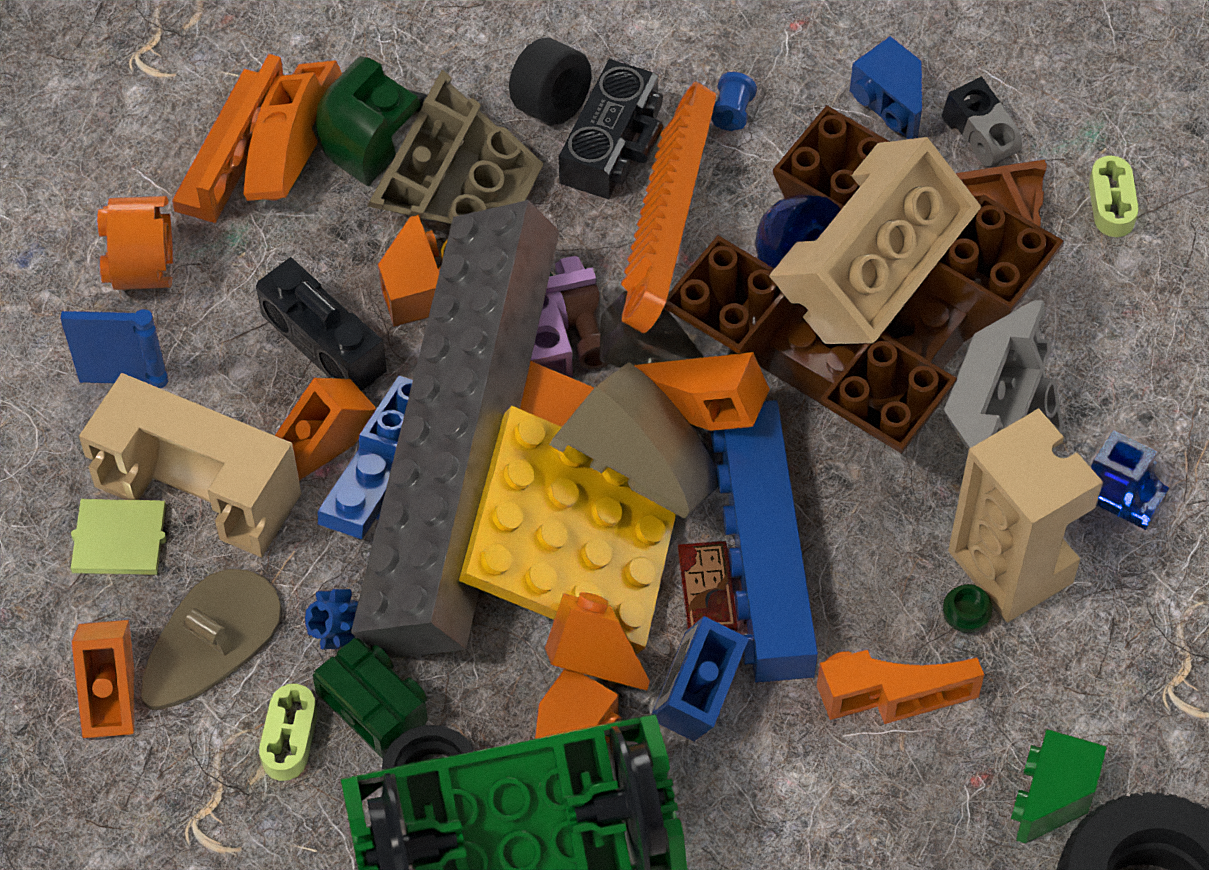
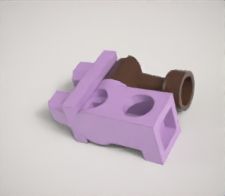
[530,256,616,378]

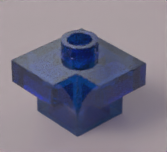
[1091,430,1170,530]

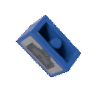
[651,616,749,741]

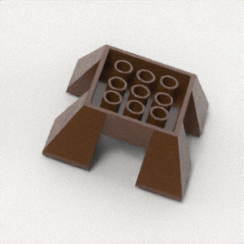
[664,105,1064,454]

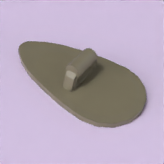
[141,569,282,710]

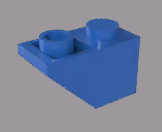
[850,36,922,139]

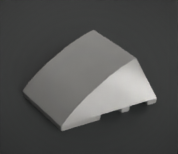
[944,300,1063,453]

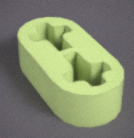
[1089,155,1138,238]
[259,683,317,781]

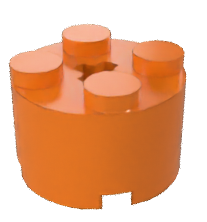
[97,196,173,290]

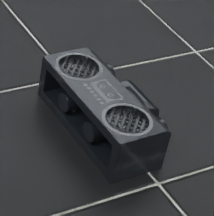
[558,59,664,199]
[256,257,387,391]

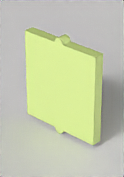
[71,499,167,575]

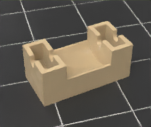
[769,137,981,344]
[79,373,302,558]
[948,408,1103,623]

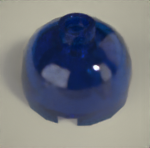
[755,194,841,269]

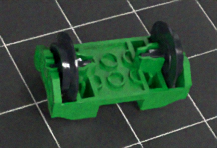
[341,715,688,870]

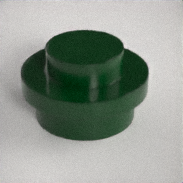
[942,584,993,633]

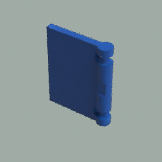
[60,309,168,388]

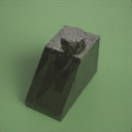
[600,291,704,368]

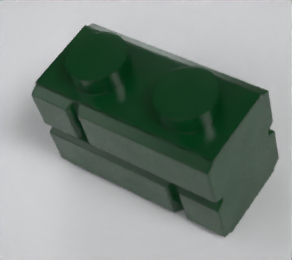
[312,638,428,759]

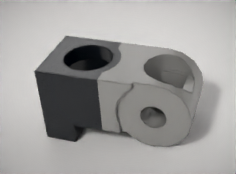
[941,76,1022,166]

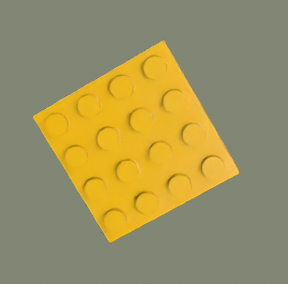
[459,405,676,654]

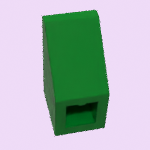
[1011,729,1107,843]

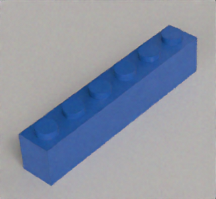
[711,400,818,683]

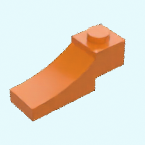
[817,649,984,724]

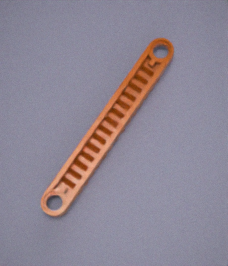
[621,81,716,333]

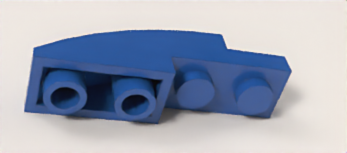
[318,376,413,539]

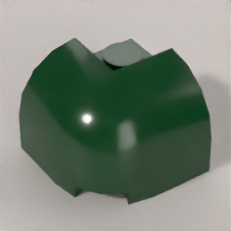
[316,56,420,187]

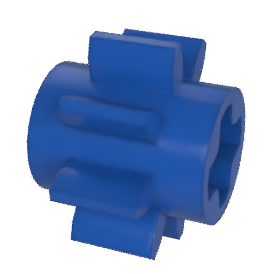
[305,589,359,650]

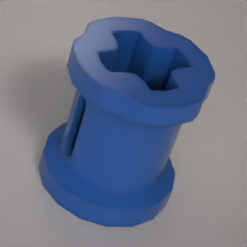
[711,72,757,131]

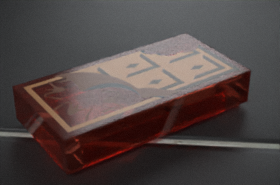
[677,541,738,632]

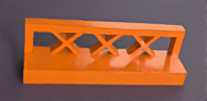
[172,54,284,223]

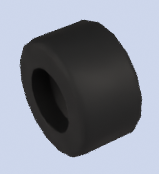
[509,38,592,125]

